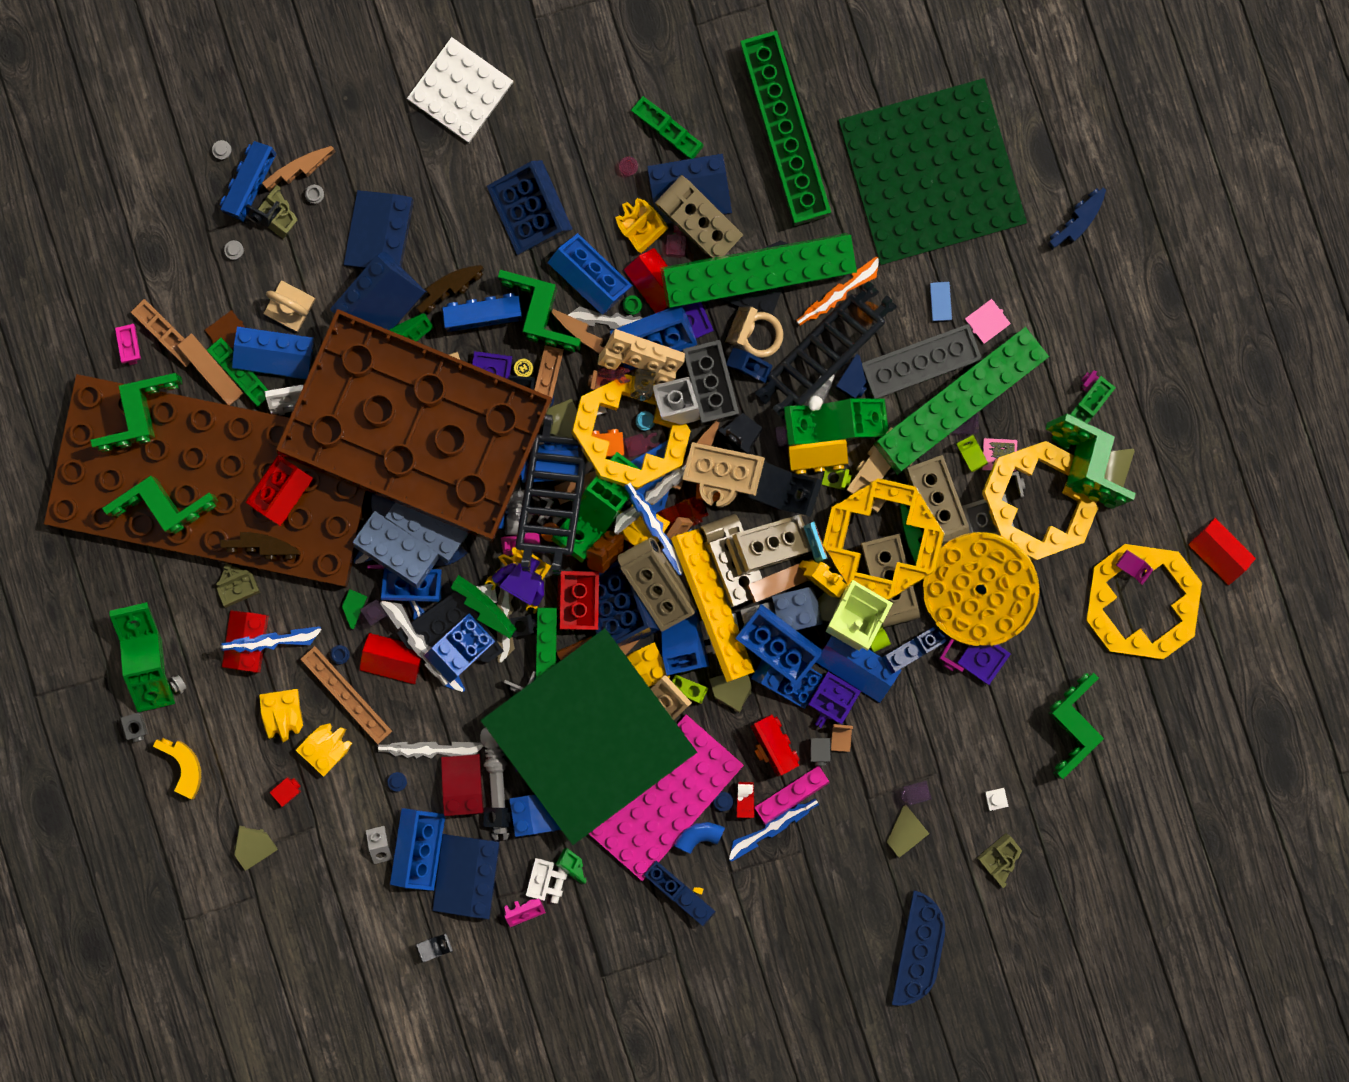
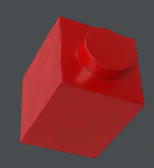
[270,777,302,807]

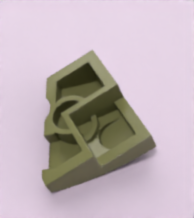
[258,185,297,239]
[887,804,929,858]

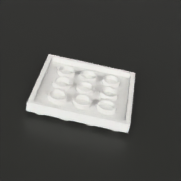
[407,37,514,143]

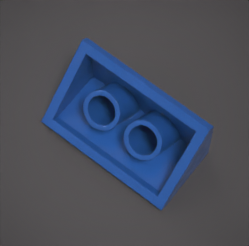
[381,568,442,602]

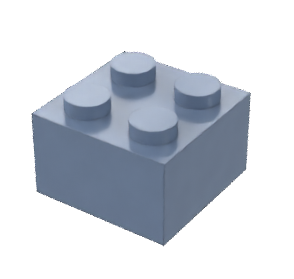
[772,587,823,631]

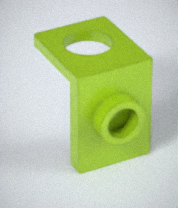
[957,435,988,472]
[822,467,852,490]

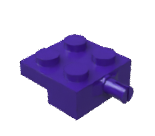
[808,672,861,728]

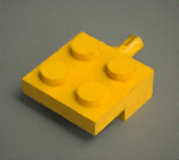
[798,560,848,598]

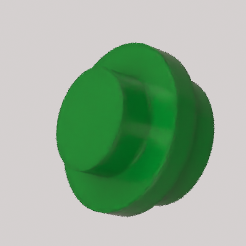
[623,295,642,315]

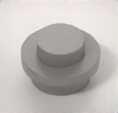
[212,140,231,160]
[305,185,324,204]
[224,240,244,260]
[169,675,186,694]

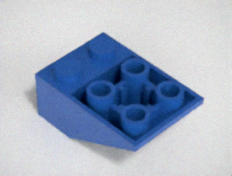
[662,610,710,675]
[424,614,495,683]
[751,659,823,709]

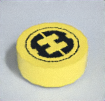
[514,359,533,377]

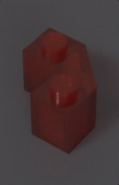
[656,496,709,535]

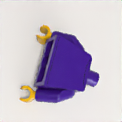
[485,557,544,614]

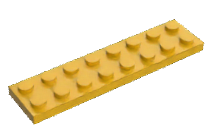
[671,529,754,682]

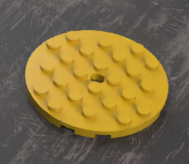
[923,532,1039,646]

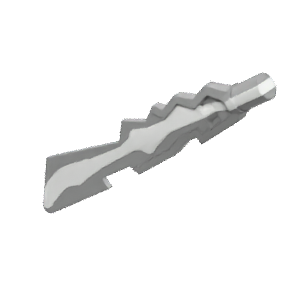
[568,306,642,329]
[614,465,686,534]
[380,601,449,686]
[378,742,483,759]

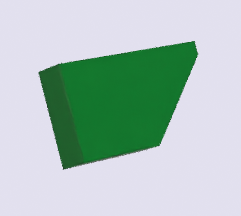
[342,589,368,629]
[556,848,586,884]

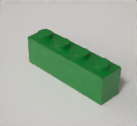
[536,608,557,679]

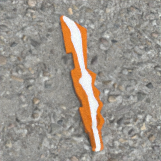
[796,257,879,326]

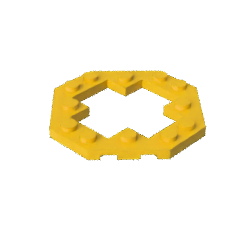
[571,374,691,490]
[982,441,1098,561]
[823,478,945,600]
[1086,544,1202,659]

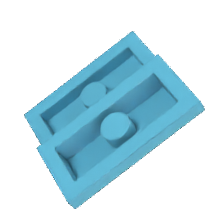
[803,522,828,563]

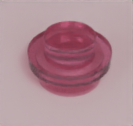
[619,157,638,176]

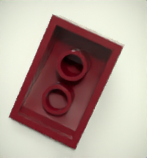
[441,754,484,816]

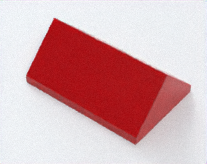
[624,248,669,313]
[1188,518,1256,586]
[360,633,422,684]

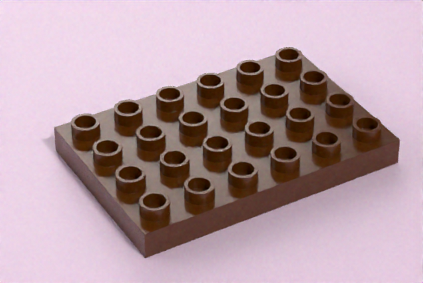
[276,309,552,542]

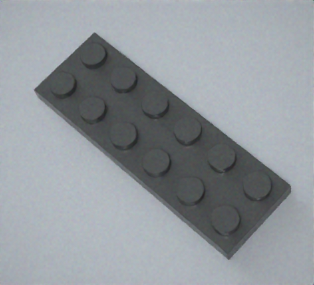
[862,324,982,399]

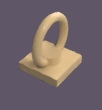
[264,280,316,332]
[725,307,783,358]

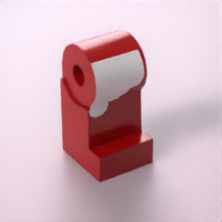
[737,782,754,818]

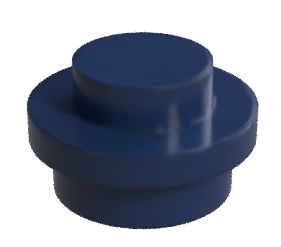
[330,645,350,664]
[388,772,407,791]
[714,792,733,811]

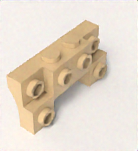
[598,329,685,385]
[846,427,912,513]

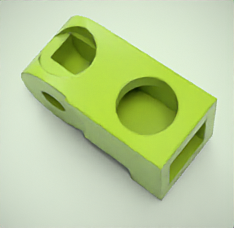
[672,675,708,704]

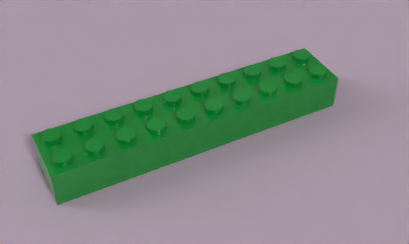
[740,30,831,226]
[660,233,857,307]
[874,327,1049,475]

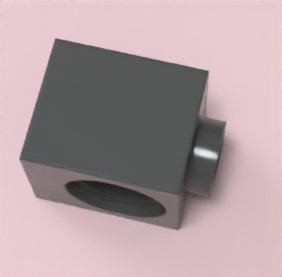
[121,712,148,743]
[810,738,830,765]

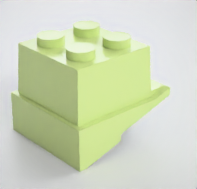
[826,580,893,651]

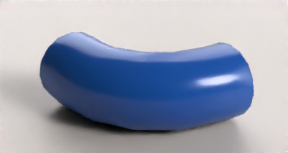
[674,822,725,854]

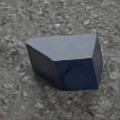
[726,348,773,383]
[836,354,867,399]

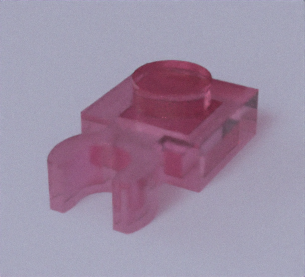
[624,433,660,457]

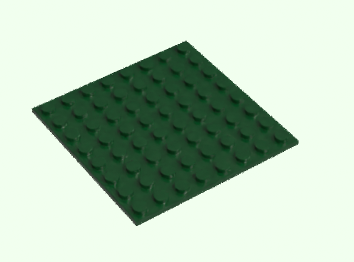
[839,78,1027,265]
[481,628,698,845]

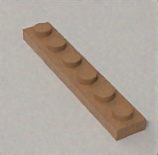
[301,646,393,744]

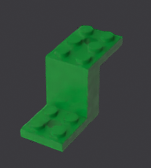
[498,270,582,352]
[91,373,183,453]
[784,399,888,445]
[1045,414,1136,509]
[551,452,641,563]
[102,476,219,534]
[109,602,175,712]
[1048,673,1104,779]

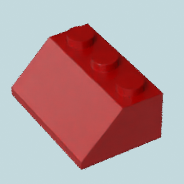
[246,455,313,526]
[557,571,599,630]
[222,610,269,673]
[750,715,800,777]

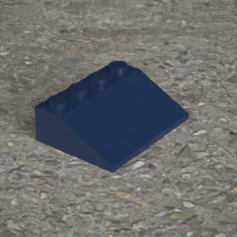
[647,154,732,224]
[487,160,573,255]
[344,190,414,269]
[330,252,426,330]
[595,561,660,647]
[433,834,500,919]

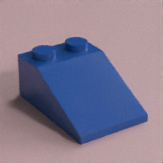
[510,794,561,837]

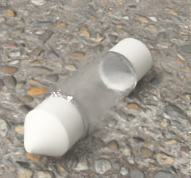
[808,375,834,411]

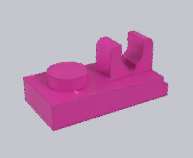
[115,324,141,365]
[501,533,541,556]
[504,898,546,927]

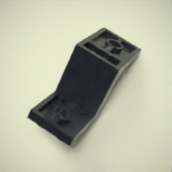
[737,462,823,517]

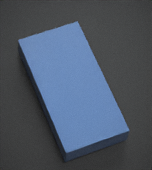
[930,282,952,322]

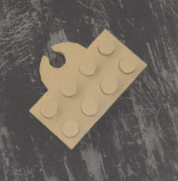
[683,442,765,507]

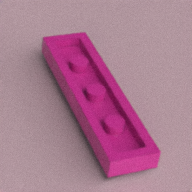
[754,766,830,825]

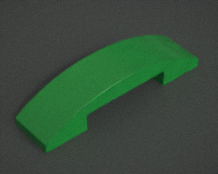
[207,338,269,406]

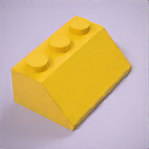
[788,439,848,474]

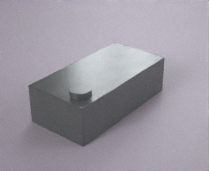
[682,340,739,426]

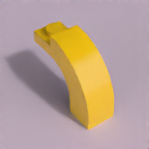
[153,738,201,799]

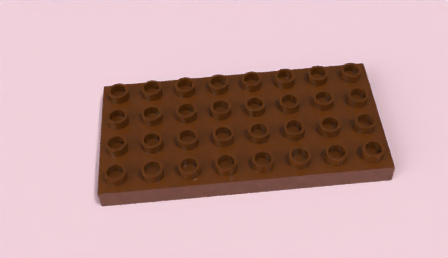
[44,374,368,587]

